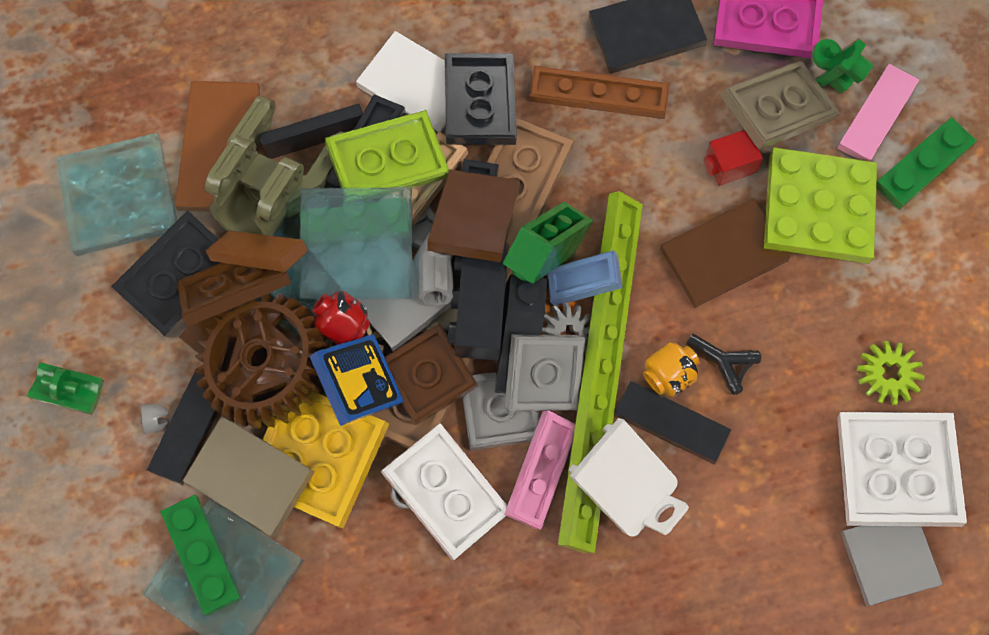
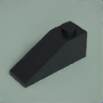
[495,274,547,394]

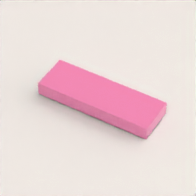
[837,64,919,162]
[504,410,575,530]

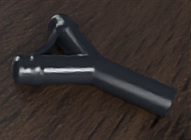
[686,333,762,395]

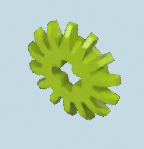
[857,341,925,405]

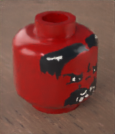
[313,290,370,345]

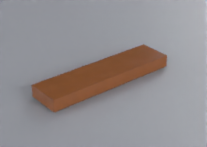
[529,66,670,119]

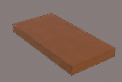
[175,81,260,212]

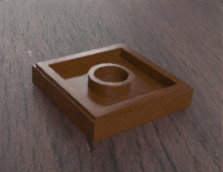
[384,323,479,425]

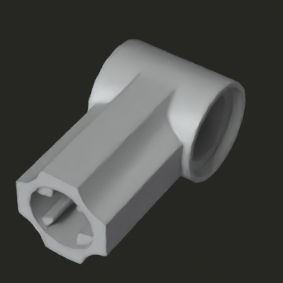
[414,233,454,307]

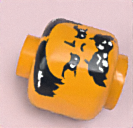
[643,342,700,397]

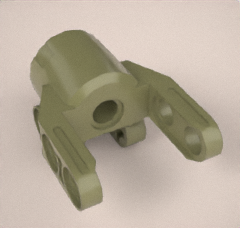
[205,95,344,236]

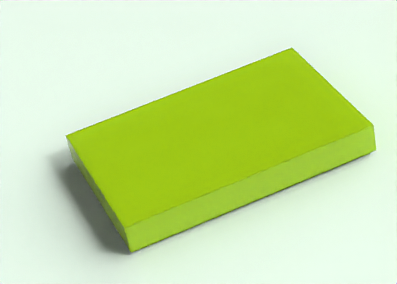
[325,110,449,206]

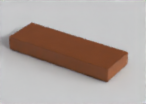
[206,230,308,272]

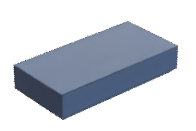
[547,250,623,306]

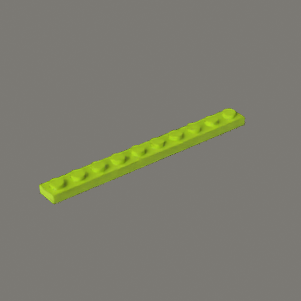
[558,191,643,553]

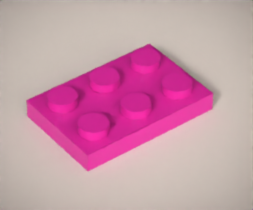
[713,0,823,58]

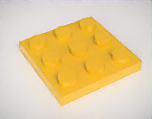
[262,392,389,529]

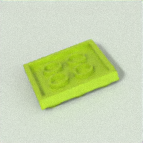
[764,147,877,264]

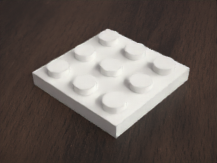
[837,412,967,527]

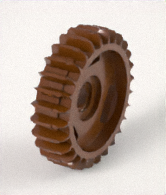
[195,293,330,429]

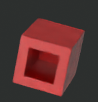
[704,130,763,186]

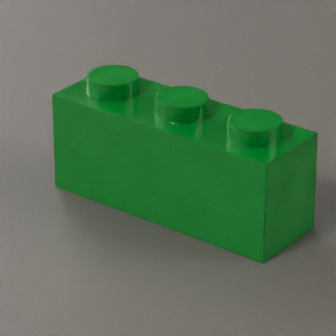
[502,201,594,284]

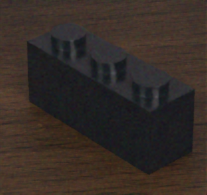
[448,243,508,361]

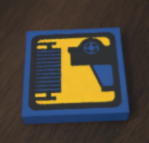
[310,334,404,426]

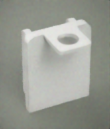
[568,418,689,536]

